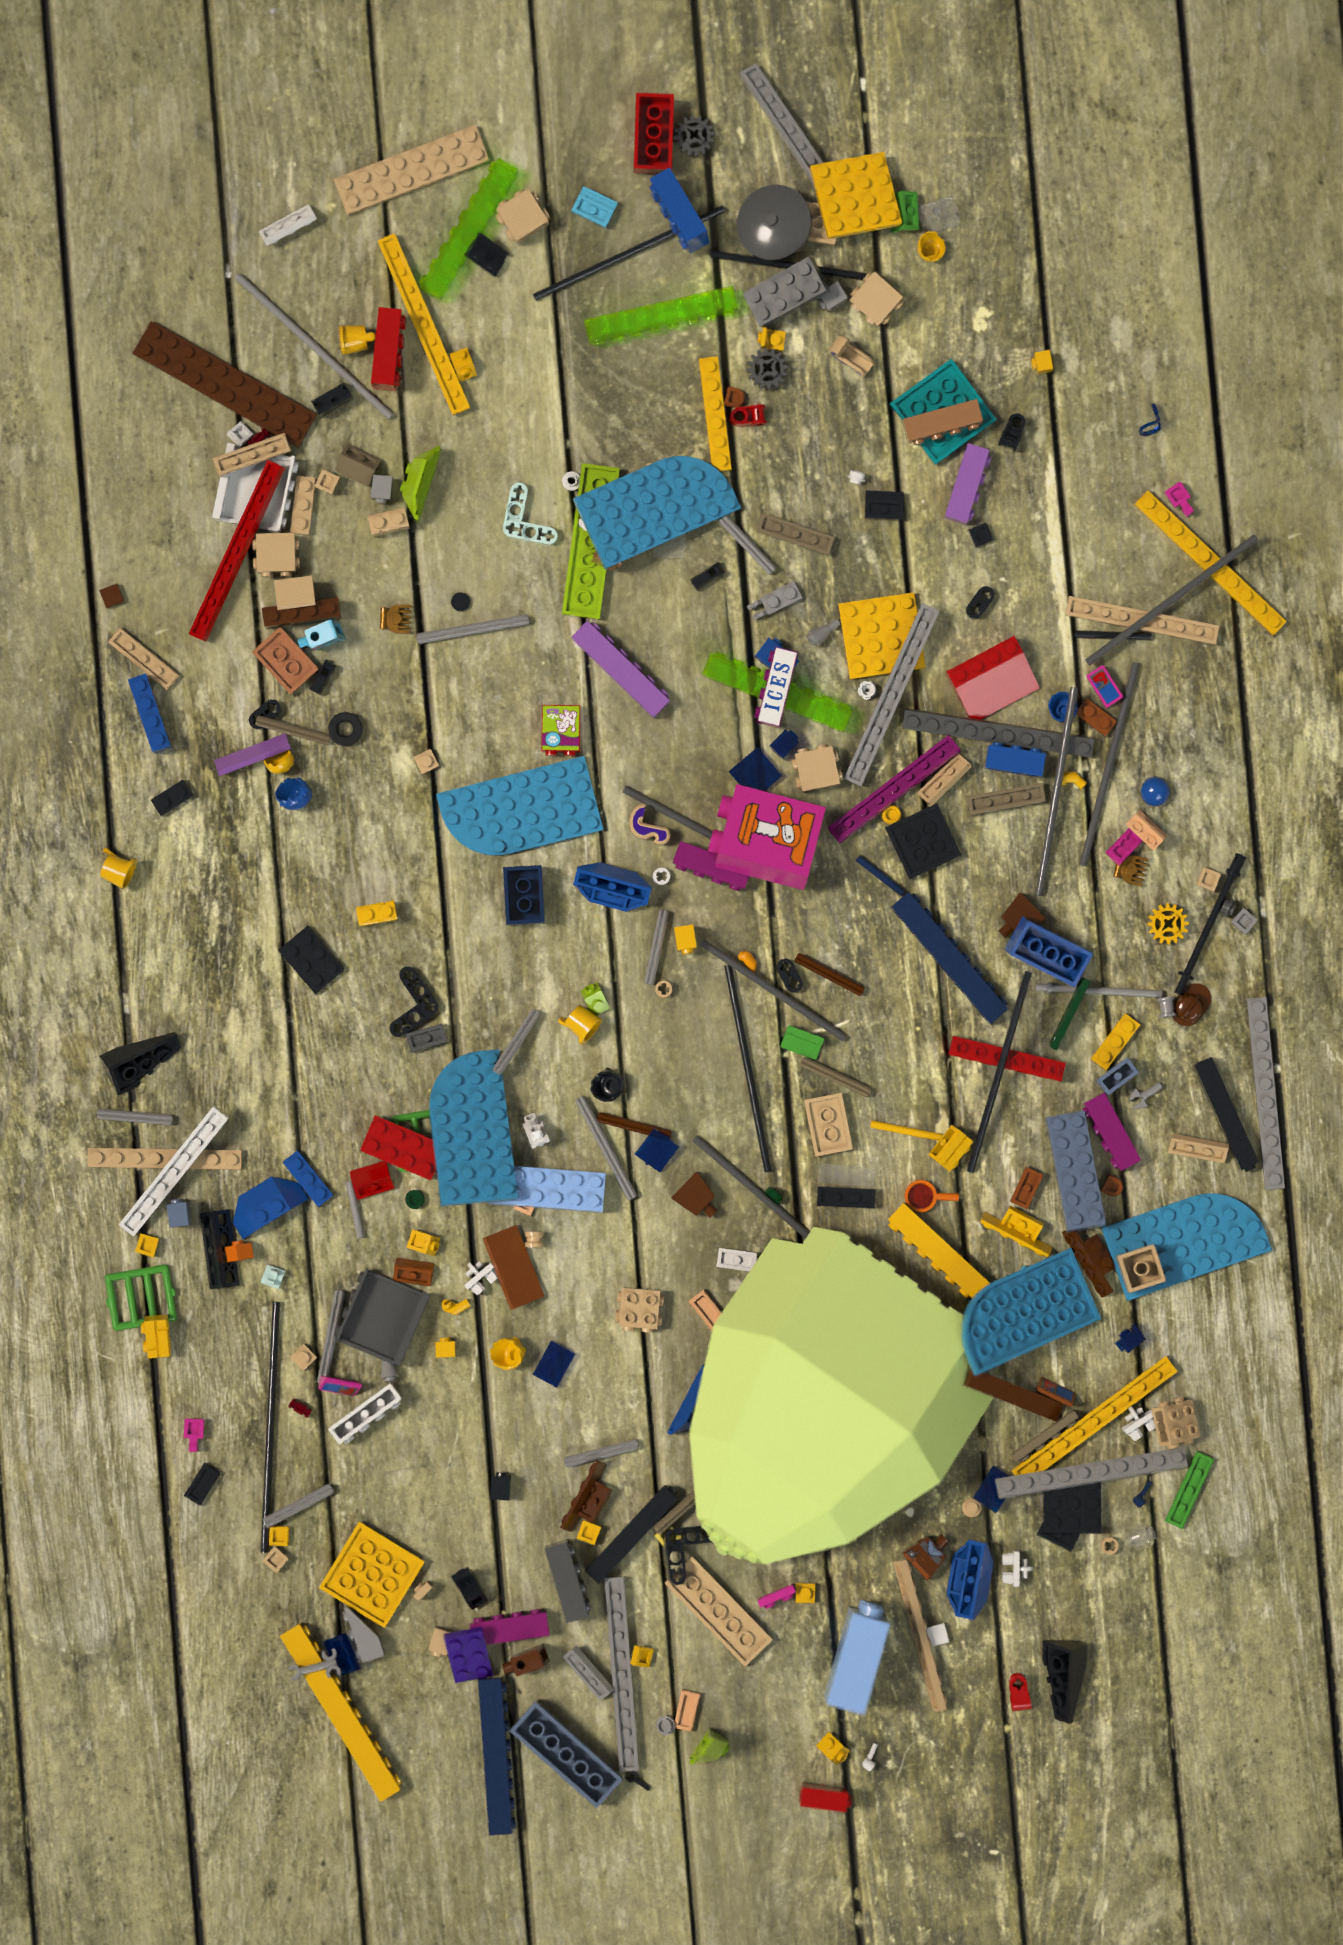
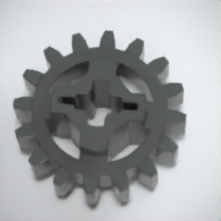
[674,115,715,158]
[747,348,788,390]

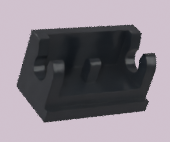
[311,382,353,418]

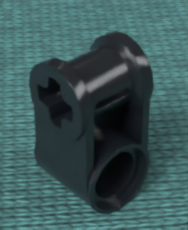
[998,413,1026,452]

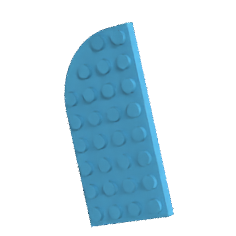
[573,456,741,569]
[436,756,603,856]
[429,1049,518,1207]
[1101,1193,1272,1301]
[962,1248,1101,1376]

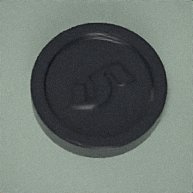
[451,592,470,612]

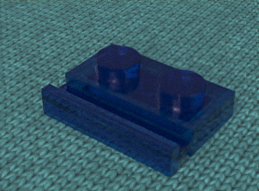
[532,1341,575,1388]
[972,1466,1009,1514]
[323,1633,361,1677]

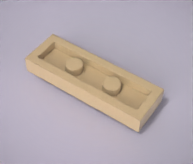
[290,476,316,535]
[917,753,972,806]
[1168,1133,1229,1163]

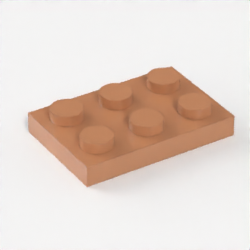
[252,627,319,695]

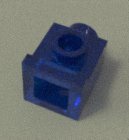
[1115,1323,1146,1353]

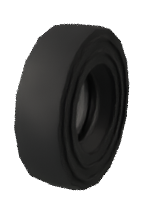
[328,712,363,746]

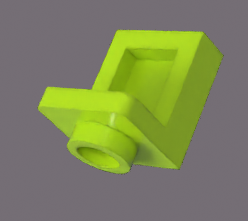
[580,983,610,1015]

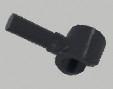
[625,1771,651,1791]

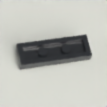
[817,1186,876,1209]

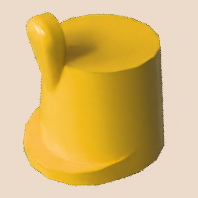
[338,325,376,355]
[100,848,137,890]
[558,1005,602,1045]

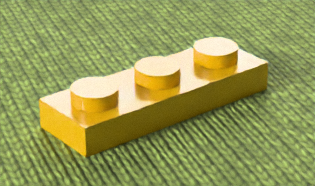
[1090,1013,1140,1071]

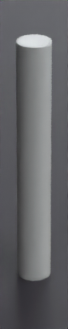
[345,1181,365,1239]

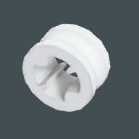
[652,868,670,885]

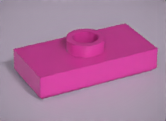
[1105,828,1143,866]

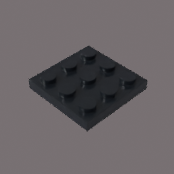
[885,803,961,880]
[1043,1482,1102,1534]

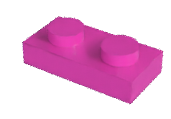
[757,1584,796,1609]

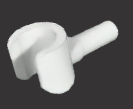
[862,1743,878,1771]

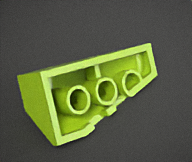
[688,1728,730,1765]

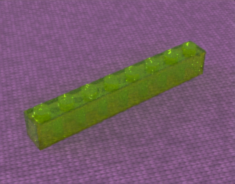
[418,158,518,302]
[584,286,738,347]
[702,651,853,733]

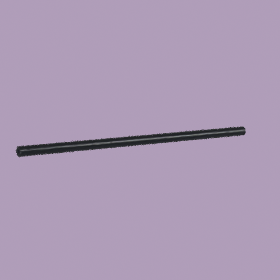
[533,205,725,301]
[724,965,772,1173]
[967,971,1032,1173]

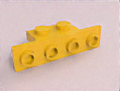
[980,1206,1052,1258]

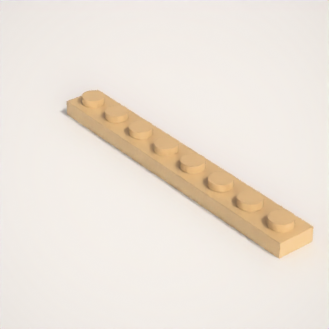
[1065,596,1219,645]
[87,1148,242,1169]
[893,1559,947,1712]

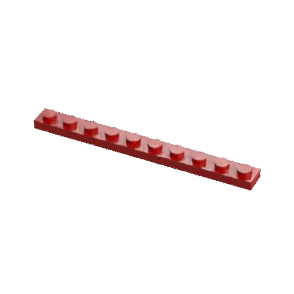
[189,460,285,642]

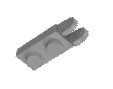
[747,581,802,621]

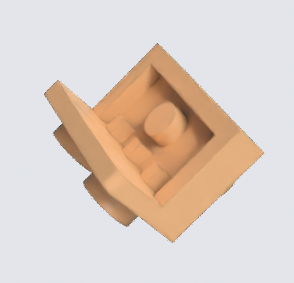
[1126,809,1167,851]

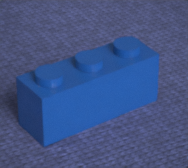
[984,742,1046,778]

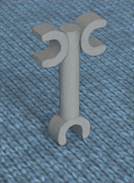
[288,1648,341,1681]

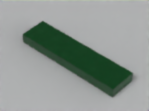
[1049,977,1090,1051]

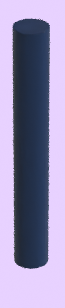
[856,855,905,896]

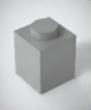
[817,281,848,313]
[371,475,393,504]

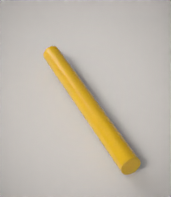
[870,1120,944,1141]

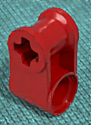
[730,404,767,427]
[1009,1673,1031,1712]

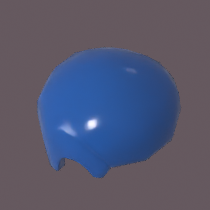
[1048,692,1078,723]
[1140,776,1170,807]

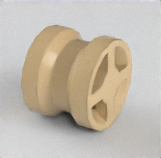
[525,1232,544,1247]

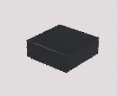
[968,522,993,548]

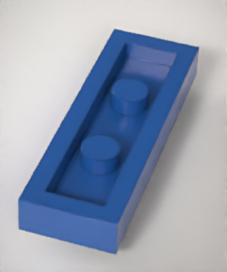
[283,1150,333,1207]

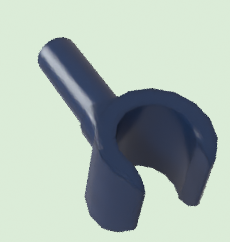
[1133,1481,1152,1508]

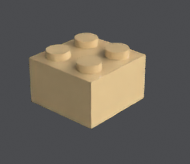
[1115,1244,1166,1293]

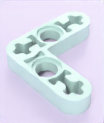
[503,483,558,545]

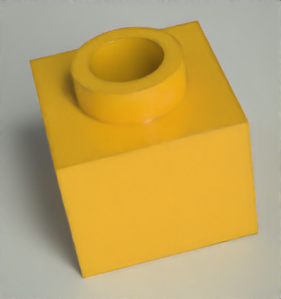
[1031,350,1053,374]
[435,1337,456,1358]

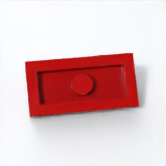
[350,1161,395,1200]

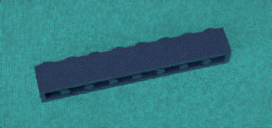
[891,892,1008,1025]
[478,1676,516,1836]

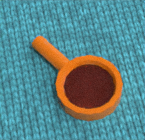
[904,1180,959,1212]

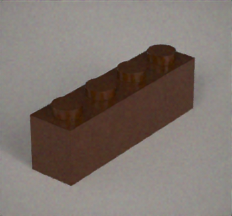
[262,598,342,629]

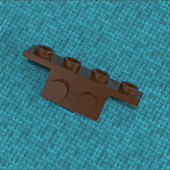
[1062,1230,1115,1298]
[560,1460,613,1532]

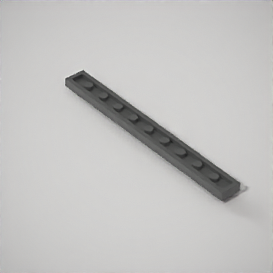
[902,708,1095,758]

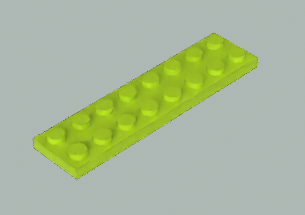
[562,463,620,620]

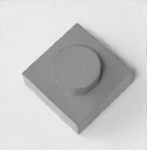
[1230,908,1258,935]

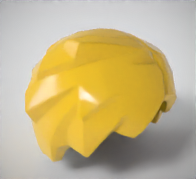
[490,1337,526,1370]

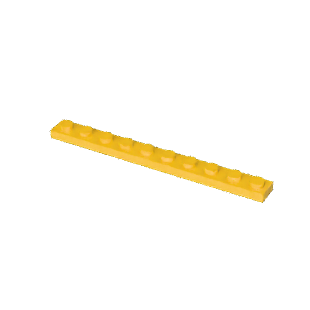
[377,233,470,416]
[1134,491,1287,636]
[1011,1356,1178,1476]

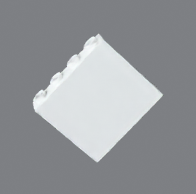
[212,443,299,533]

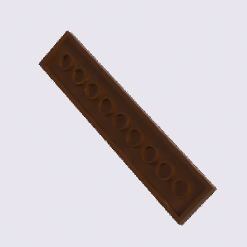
[132,321,317,448]

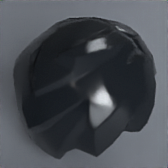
[590,1068,624,1102]

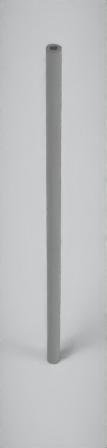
[235,273,394,420]

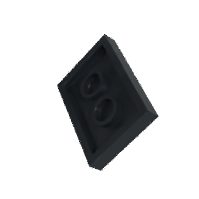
[278,926,345,994]

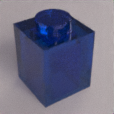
[769,729,799,760]

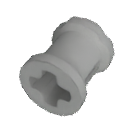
[1157,997,1177,1018]

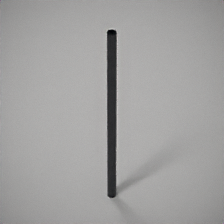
[710,250,868,280]

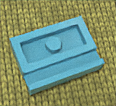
[571,186,618,228]

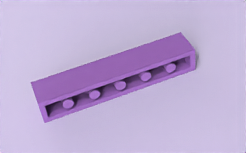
[571,621,670,718]

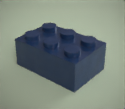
[503,865,545,926]

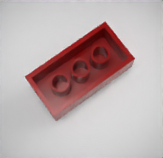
[633,93,674,174]
[371,307,407,391]
[360,1115,436,1181]

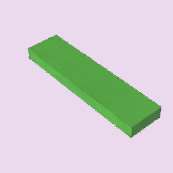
[1164,1451,1214,1529]

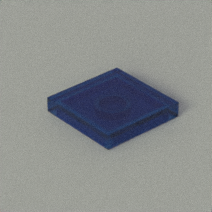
[728,747,782,791]

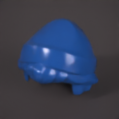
[275,777,312,810]

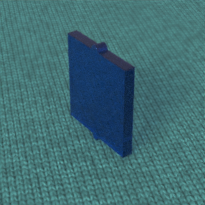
[634,1128,680,1173]

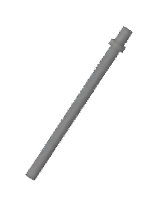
[1036,982,1163,998]

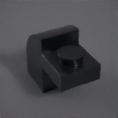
[451,1567,489,1610]

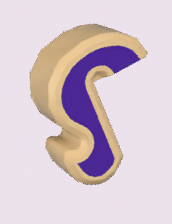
[829,335,874,376]
[630,804,670,845]

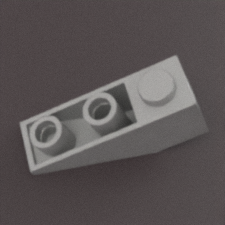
[342,1605,385,1663]

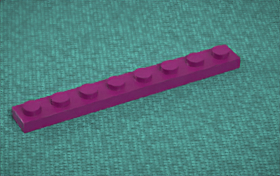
[827,735,961,844]

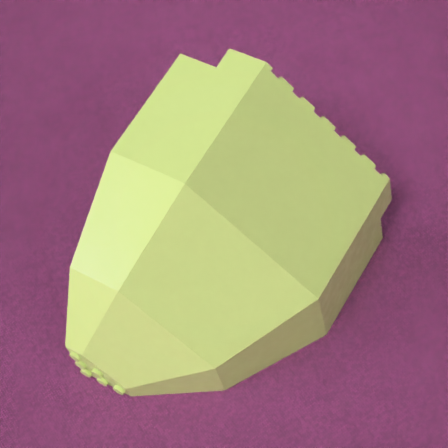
[690,1227,994,1564]

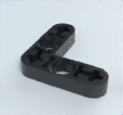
[390,967,439,1037]
[663,1526,712,1585]

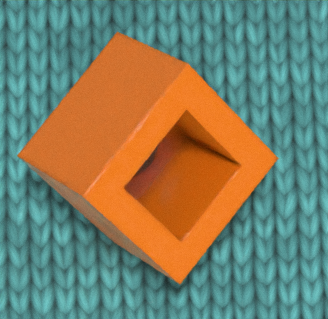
[225,1240,254,1262]

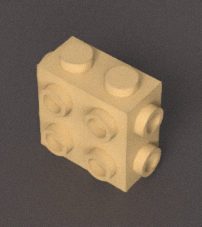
[495,189,550,244]
[849,271,905,326]
[253,533,300,577]
[791,744,843,793]
[615,1287,664,1333]
[1151,1397,1201,1449]

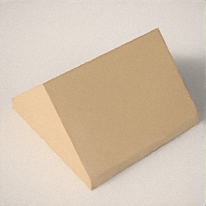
[274,576,316,610]

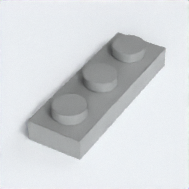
[563,1645,614,1701]

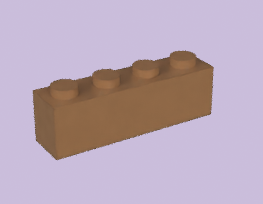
[902,399,983,445]

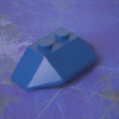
[573,862,652,912]
[233,1176,308,1239]
[667,1364,705,1435]
[946,1540,993,1620]

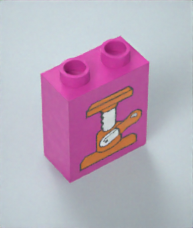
[708,784,826,890]

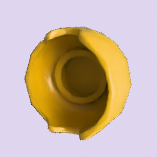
[917,231,946,263]
[264,750,294,774]

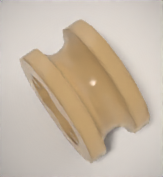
[655,980,672,998]
[1101,1537,1119,1555]

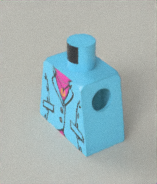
[297,620,345,650]

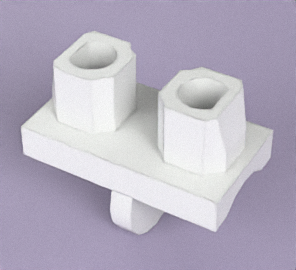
[523,1113,550,1149]
[464,1261,498,1295]
[1122,1407,1155,1441]
[1002,1550,1033,1587]

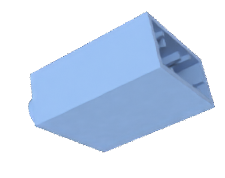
[824,1600,890,1715]

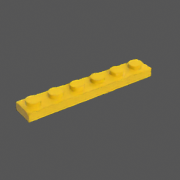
[699,356,732,472]

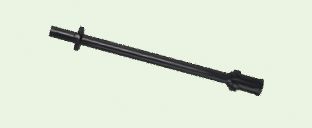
[1174,853,1247,995]

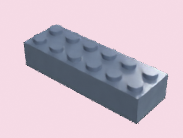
[1045,1111,1106,1233]
[510,1700,623,1808]

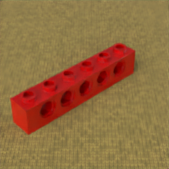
[948,1036,1066,1082]

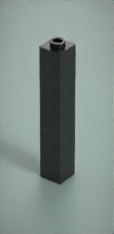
[1192,1057,1259,1172]
[585,1485,678,1584]

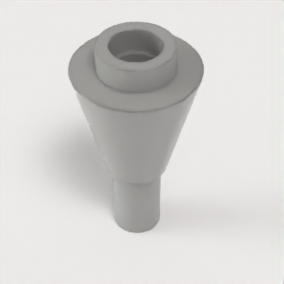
[807,619,841,647]
[381,1360,399,1383]

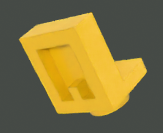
[757,327,786,352]
[406,1229,440,1256]

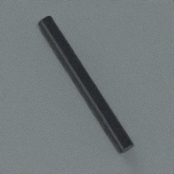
[1074,630,1152,640]

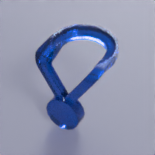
[1138,403,1161,436]

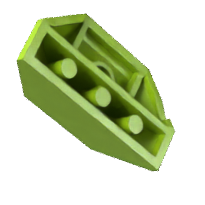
[400,446,442,522]

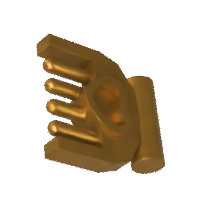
[380,604,411,634]
[1113,856,1148,887]

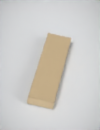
[212,433,291,477]
[108,628,180,690]

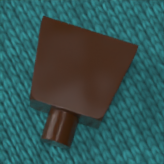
[998,892,1046,939]
[671,1172,718,1218]

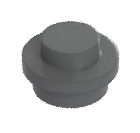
[1220,899,1237,918]

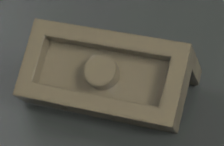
[335,444,382,487]

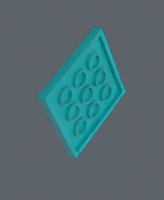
[890,358,997,465]

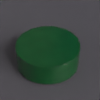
[764,1187,783,1205]
[405,1190,425,1209]

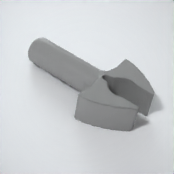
[1128,1082,1163,1108]

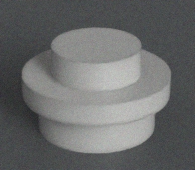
[656,1716,675,1735]

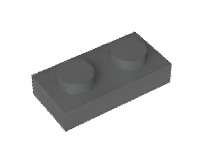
[405,1023,448,1053]

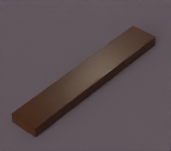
[964,1368,1064,1422]

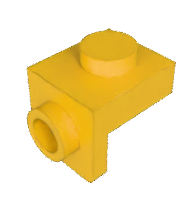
[449,347,477,382]
[816,1732,850,1765]

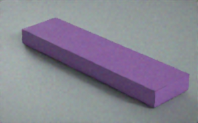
[214,733,291,776]

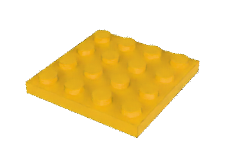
[810,152,902,239]
[838,592,926,680]
[319,1521,425,1628]

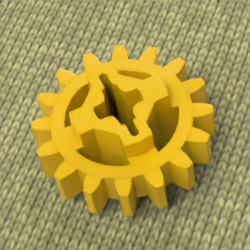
[1146,903,1189,945]

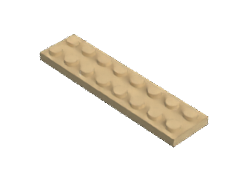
[334,125,490,216]

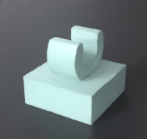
[260,1264,286,1289]

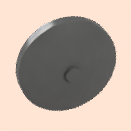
[737,185,812,262]

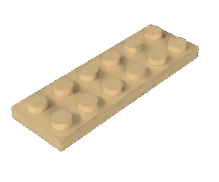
[665,1556,773,1666]

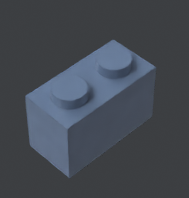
[1095,1057,1139,1096]
[167,1199,193,1228]

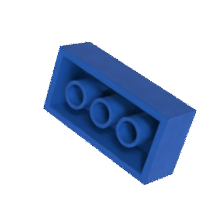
[649,167,710,254]
[1004,916,1093,987]

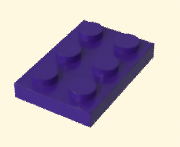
[444,1627,493,1683]

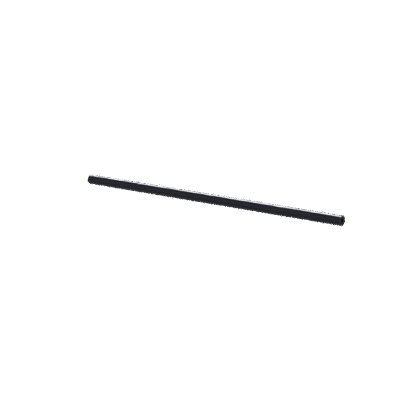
[260,1302,280,1553]

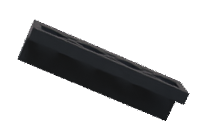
[200,1209,240,1289]

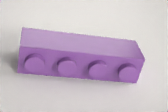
[944,443,992,525]

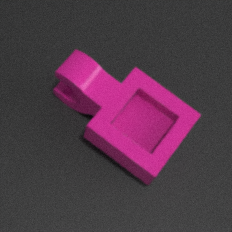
[1164,481,1194,517]
[184,1419,205,1452]

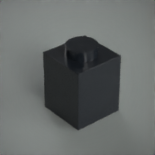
[490,1472,511,1501]

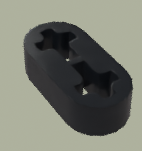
[966,586,994,620]
[249,699,281,730]
[777,959,803,993]

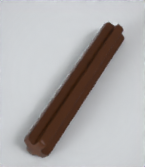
[795,953,865,996]
[597,1112,672,1140]

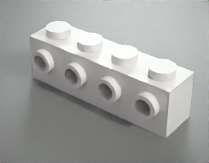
[328,1382,403,1445]

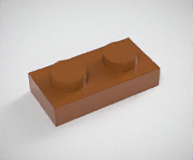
[1076,698,1117,737]
[1010,1167,1043,1209]

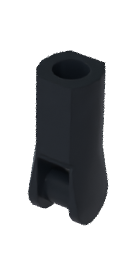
[690,562,725,591]
[309,659,337,695]

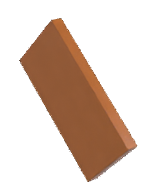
[482,1225,545,1310]

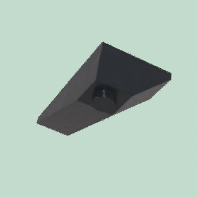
[99,1032,181,1096]
[1042,1640,1087,1724]

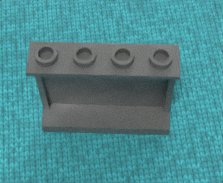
[334,1268,430,1367]

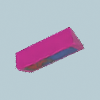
[1086,665,1123,708]
[318,1375,362,1396]

